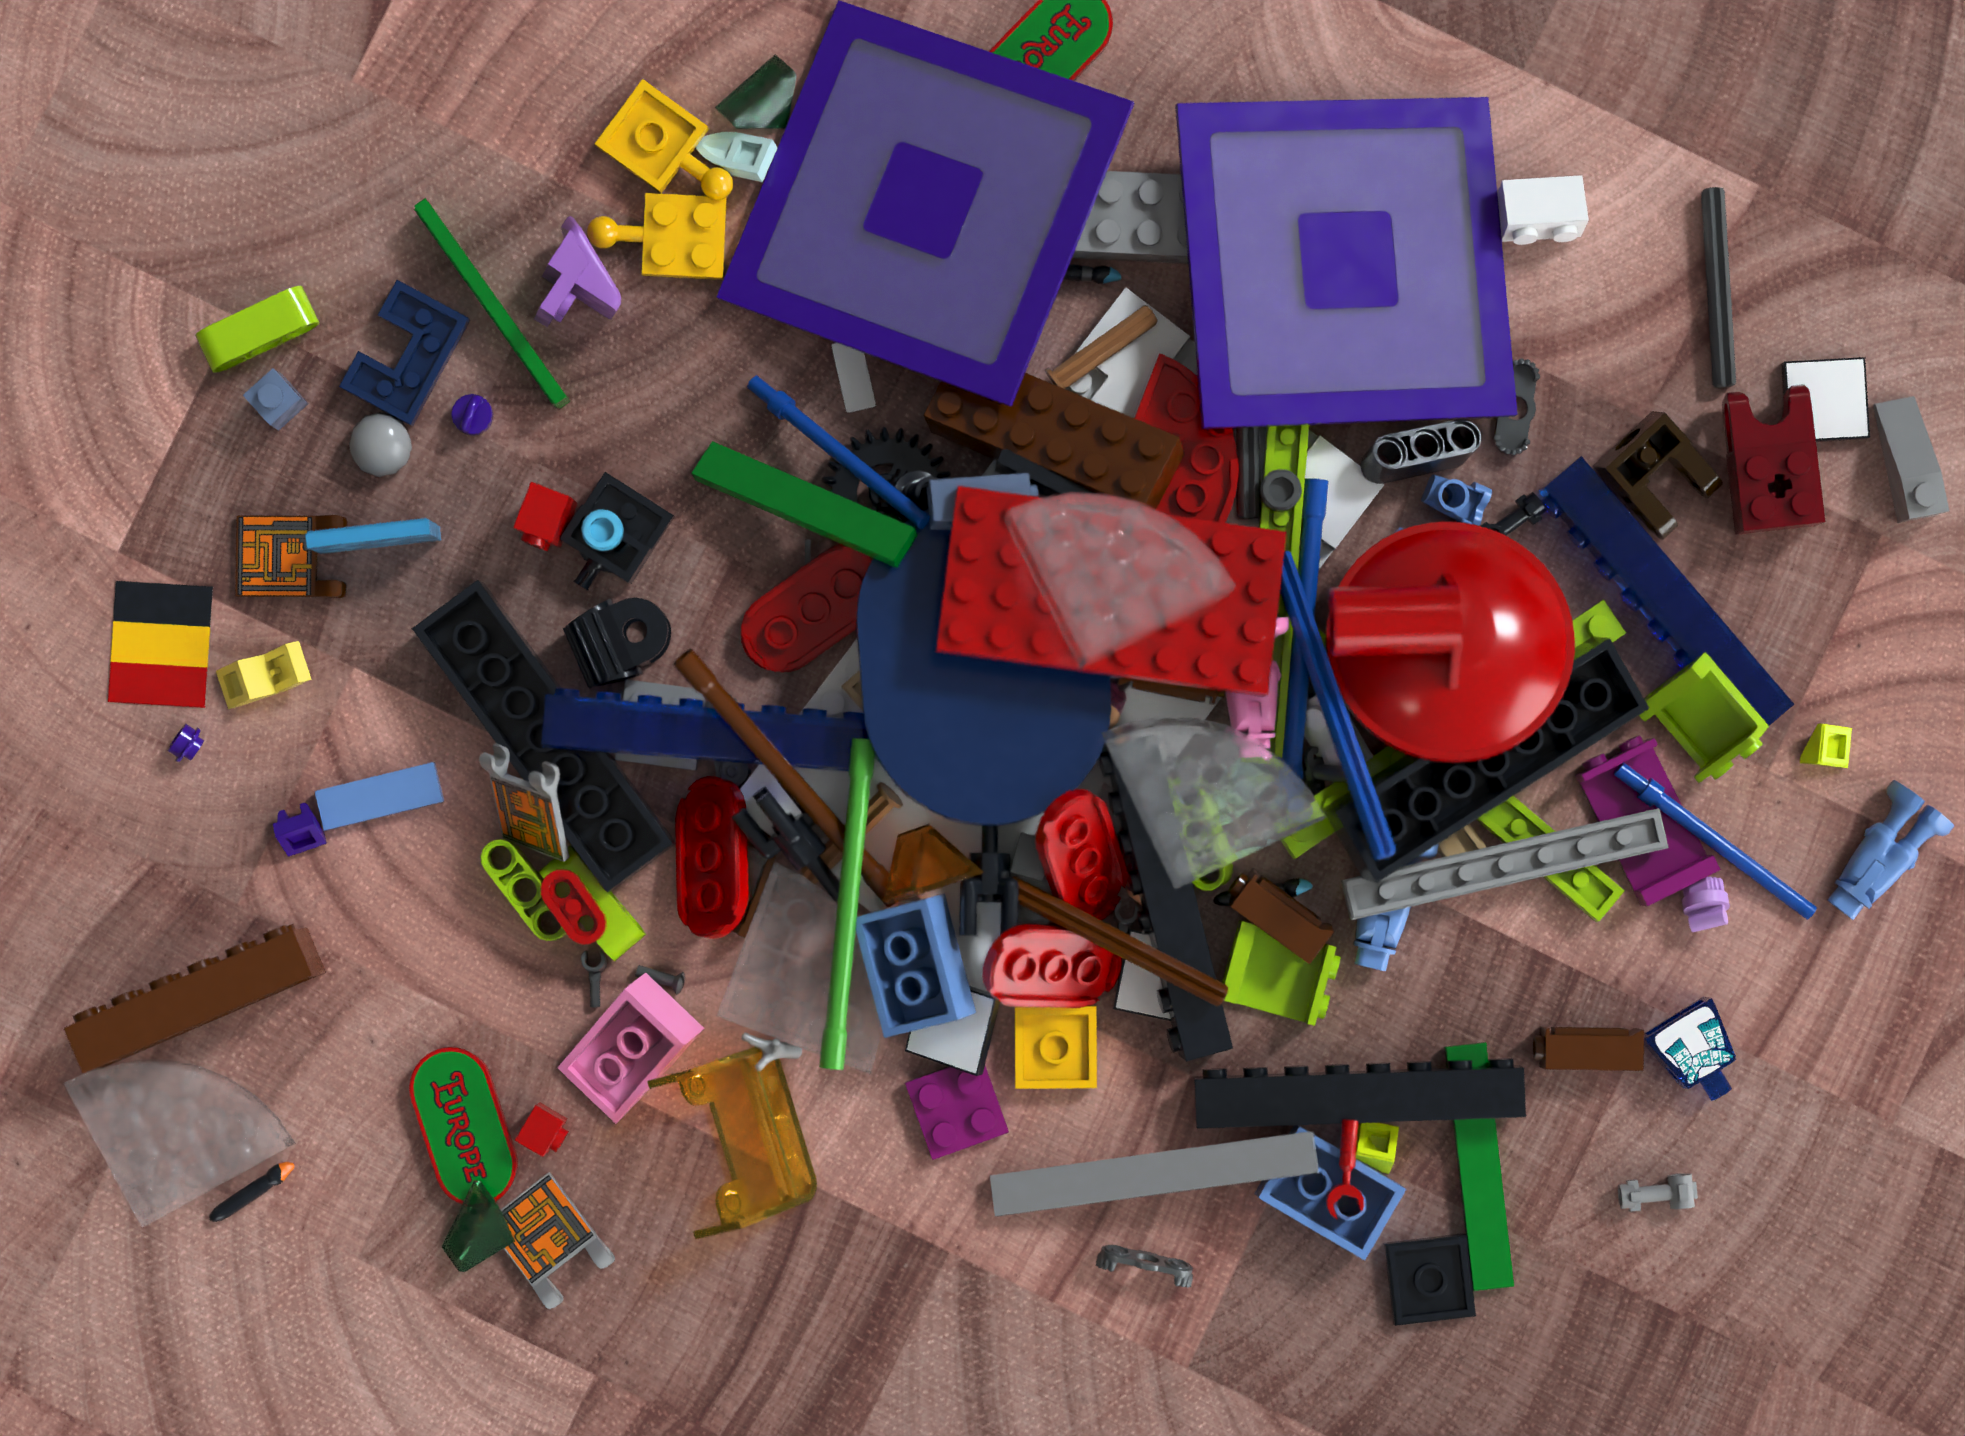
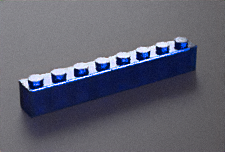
[1538,456,1794,726]
[541,688,868,772]

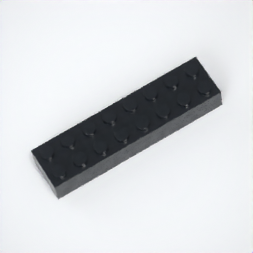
[412,580,676,892]
[1322,637,1649,883]

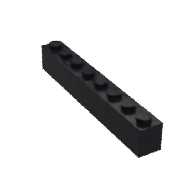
[1098,729,1233,1061]
[1194,1058,1526,1129]

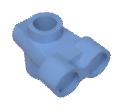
[1421,474,1492,526]

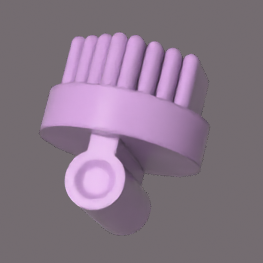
[1682,876,1730,932]

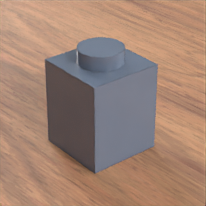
[243,368,309,431]

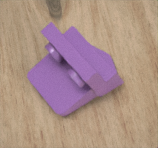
[534,216,621,328]

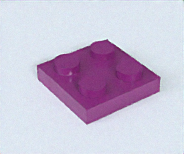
[905,1065,1009,1160]

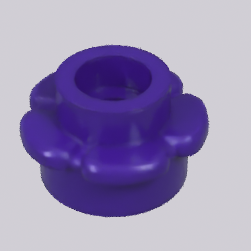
[167,724,204,762]

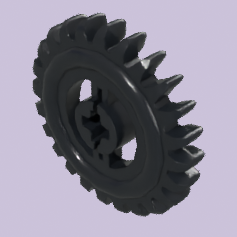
[822,427,951,523]

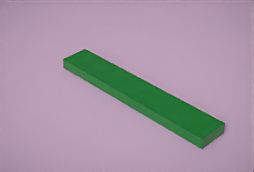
[414,198,570,409]
[691,441,918,568]
[1444,1042,1514,1291]

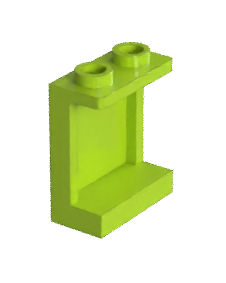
[1639,652,1769,783]

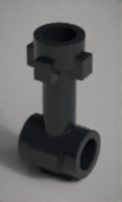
[1481,492,1546,536]

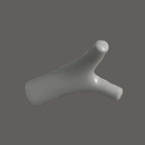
[741,1032,802,1071]

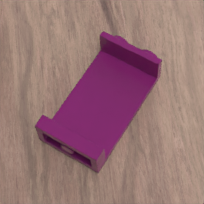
[1575,735,1721,906]

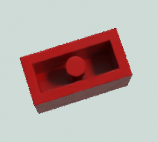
[513,482,578,552]

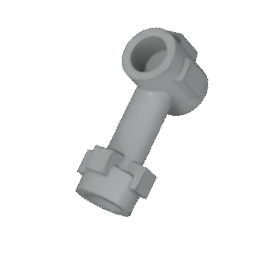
[1618,1173,1698,1212]

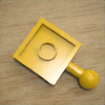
[595,79,733,200]
[587,193,726,280]
[1015,1006,1097,1089]

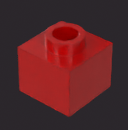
[514,1102,569,1157]

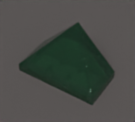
[715,54,797,128]
[442,1180,515,1272]

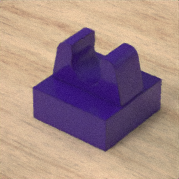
[273,803,327,857]

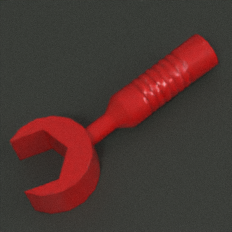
[1326,1119,1364,1219]

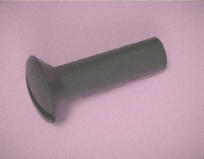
[635,965,685,995]

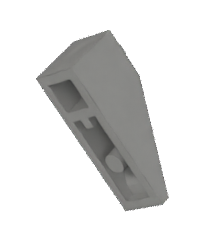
[1873,396,1949,523]

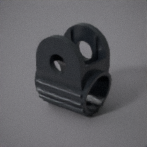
[563,598,671,689]

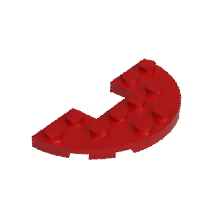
[1135,353,1239,523]

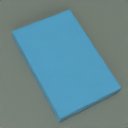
[305,518,441,554]

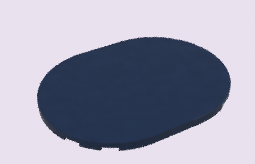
[856,509,1111,826]

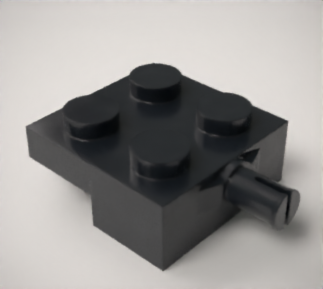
[560,472,675,591]

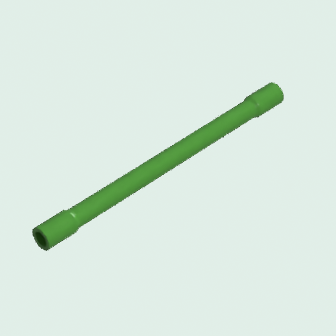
[819,738,875,1070]

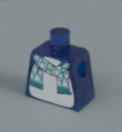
[1644,996,1736,1101]

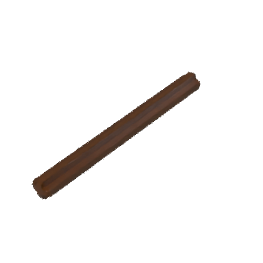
[1011,876,1228,1006]

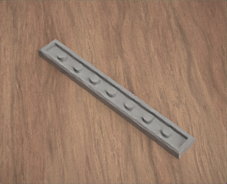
[1341,808,1669,920]
[990,1131,1319,1217]

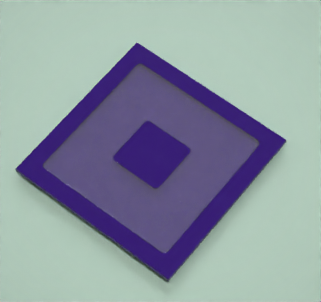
[716,0,1135,407]
[1175,97,1518,429]

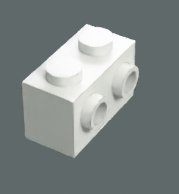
[1497,175,1589,245]

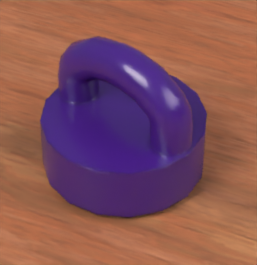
[451,394,494,436]

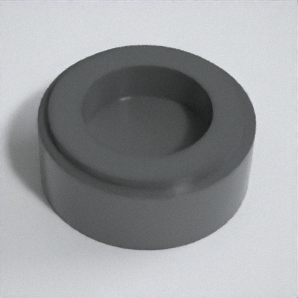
[1259,469,1302,511]

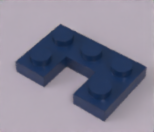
[339,280,470,426]

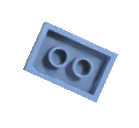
[856,893,976,1038]
[1254,1125,1406,1260]

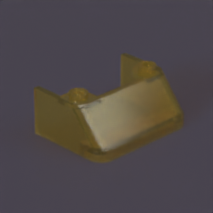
[647,1046,817,1239]

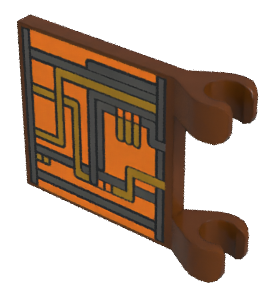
[235,515,348,598]

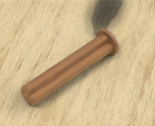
[1045,306,1158,389]
[801,782,903,884]

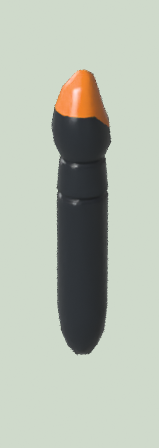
[209,1162,294,1222]

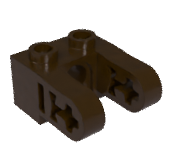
[1593,411,1723,540]

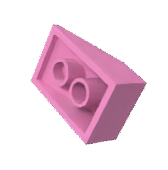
[558,973,705,1124]

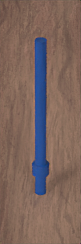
[747,376,930,529]
[1613,763,1817,920]

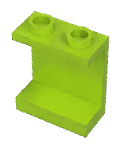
[1222,920,1341,1026]

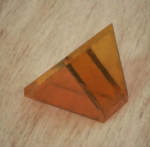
[883,824,984,905]

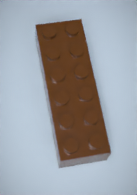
[923,373,1184,513]
[64,924,326,1074]

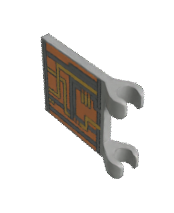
[479,743,569,862]
[484,1172,615,1309]

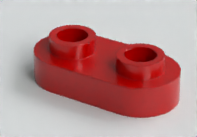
[541,869,607,944]

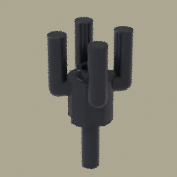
[731,781,840,902]
[959,826,1019,936]

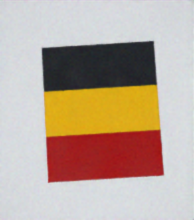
[108,581,213,708]

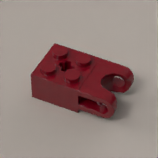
[1722,384,1825,535]

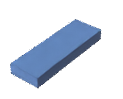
[314,762,445,831]

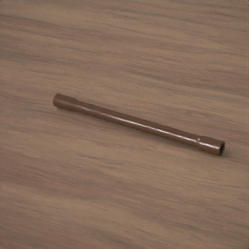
[673,648,906,907]

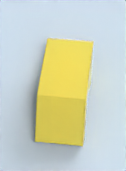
[216,641,311,709]

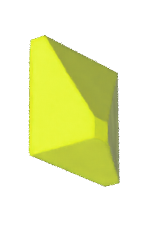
[1800,723,1852,768]
[1356,1122,1399,1174]

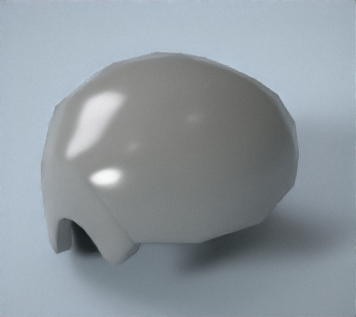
[349,412,412,477]

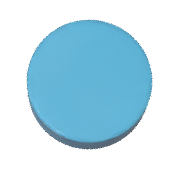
[581,509,624,551]

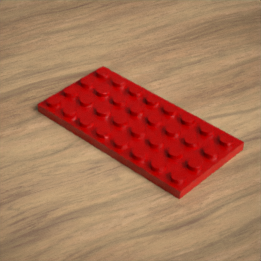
[936,486,1287,697]

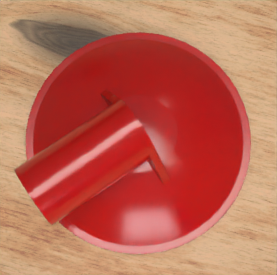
[1325,522,1575,763]

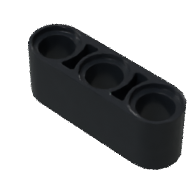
[1360,419,1482,484]

